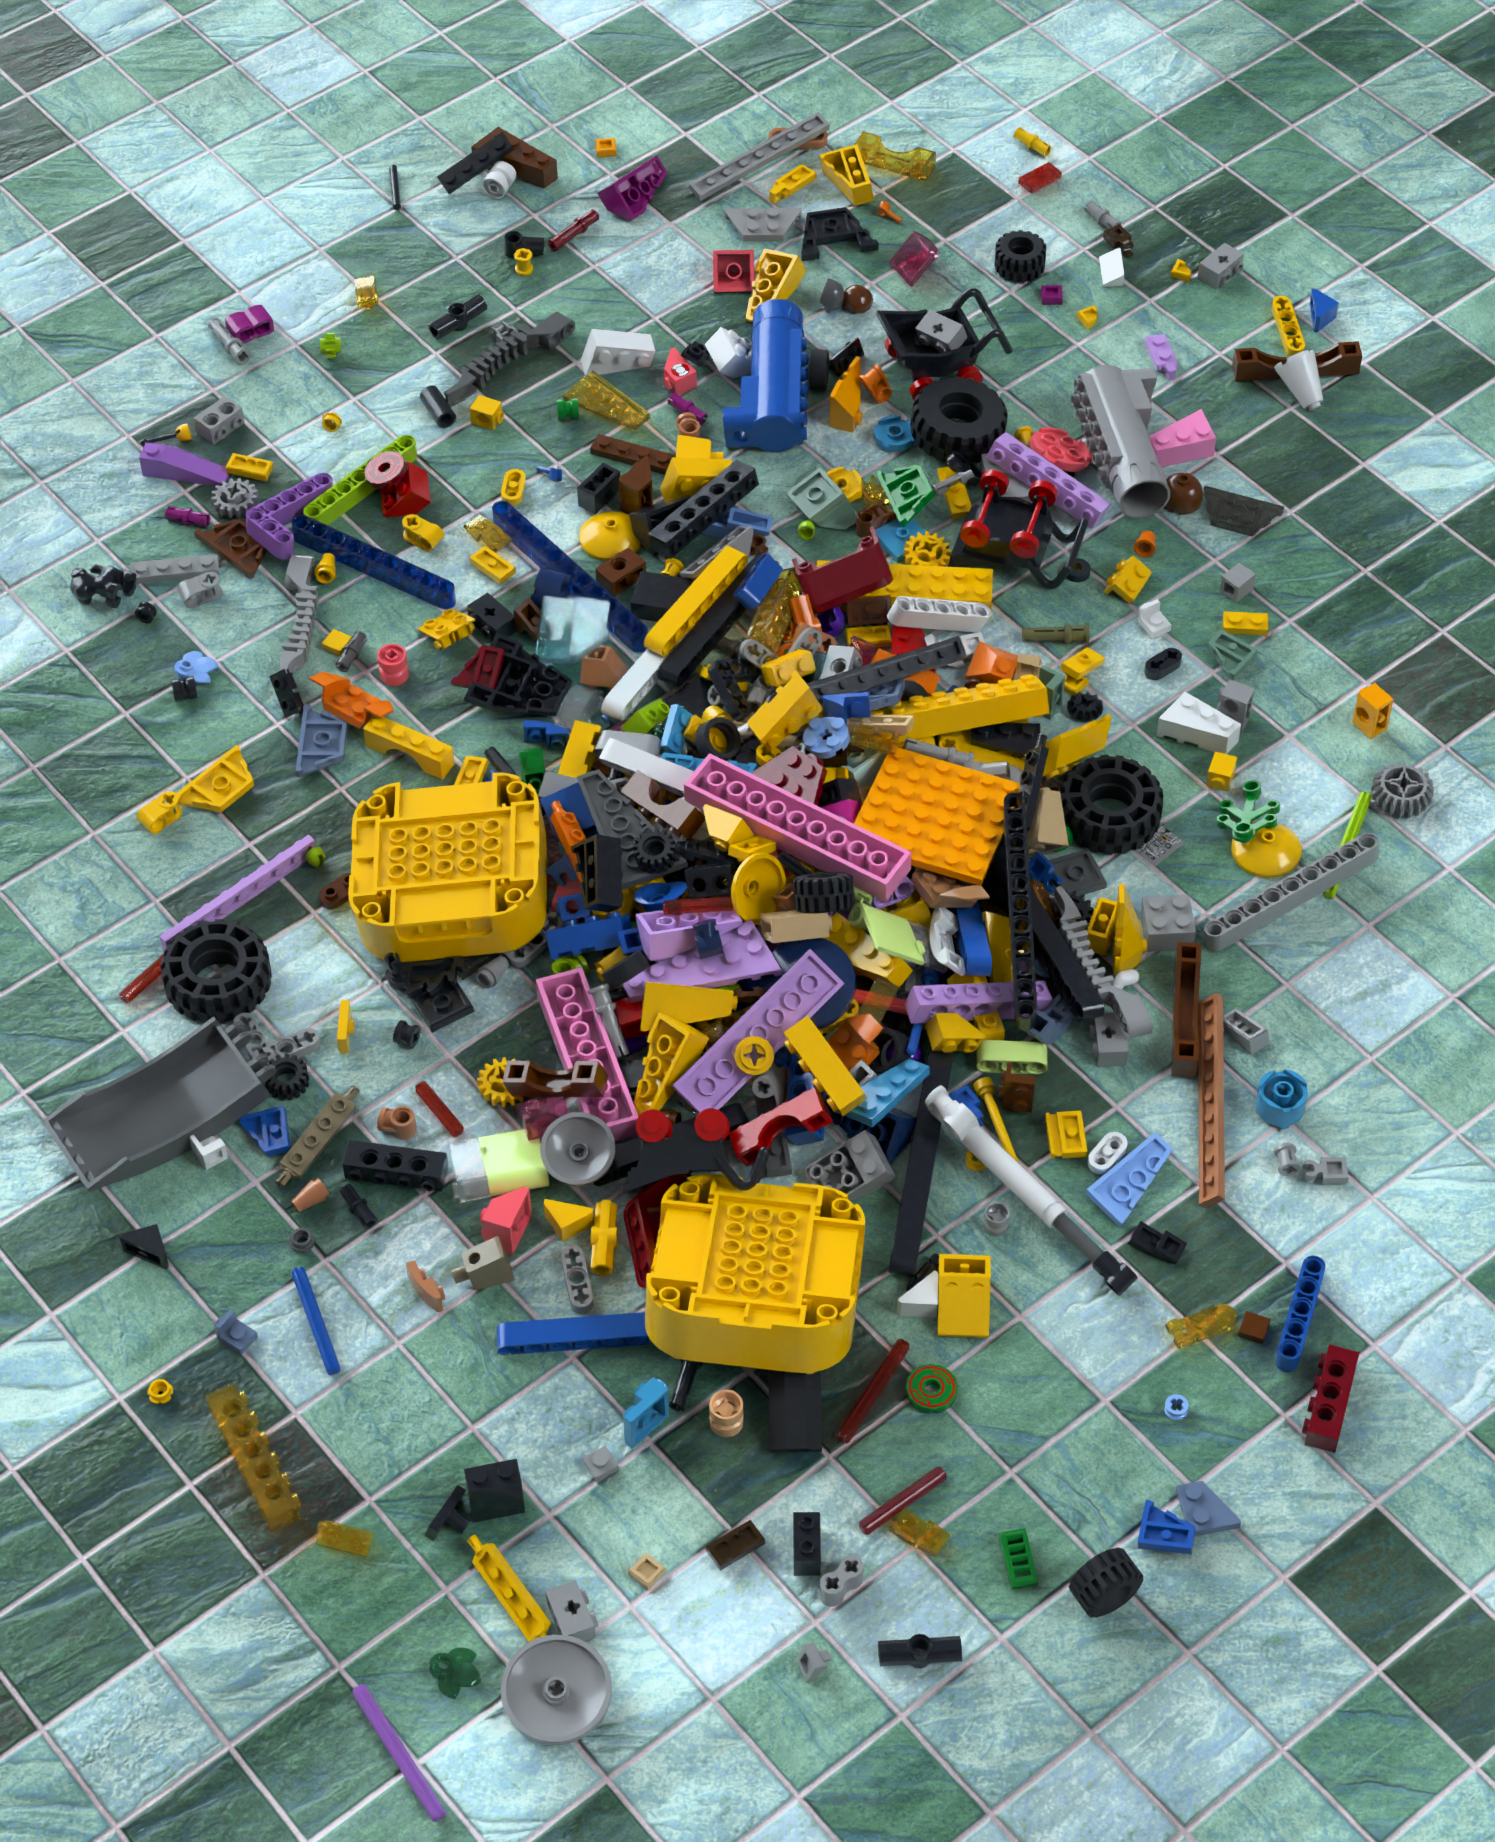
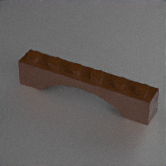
[1232,341,1362,382]
[1171,942,1201,1078]

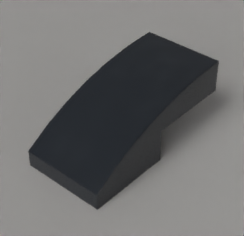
[1127,1221,1187,1264]

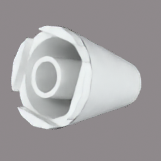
[1274,349,1323,411]

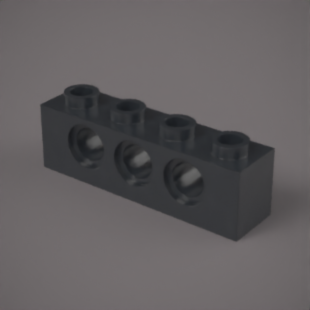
[342,1140,448,1191]

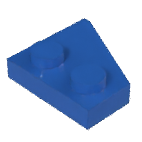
[238,1105,291,1157]

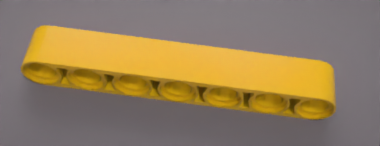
[644,546,748,657]

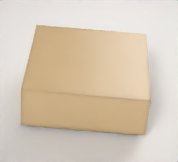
[628,1553,666,1591]

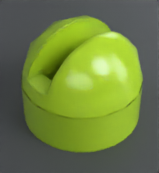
[798,520,815,540]
[305,846,326,867]

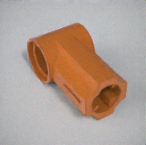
[788,594,822,634]

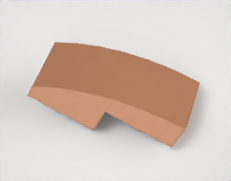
[406,1260,445,1312]

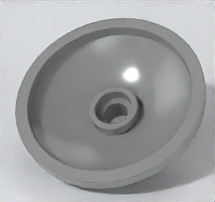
[540,1112,616,1186]

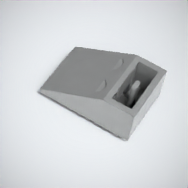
[803,1130,897,1201]

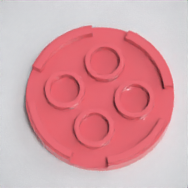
[1030,427,1092,472]

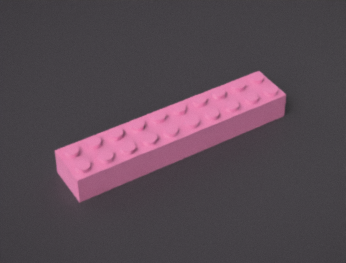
[684,753,911,902]

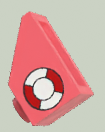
[663,347,697,395]

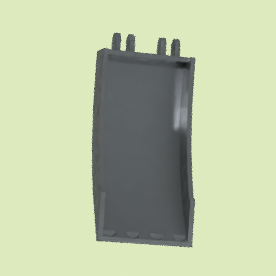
[42,1017,277,1191]

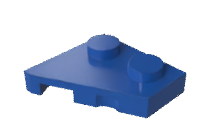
[1138,1500,1196,1555]

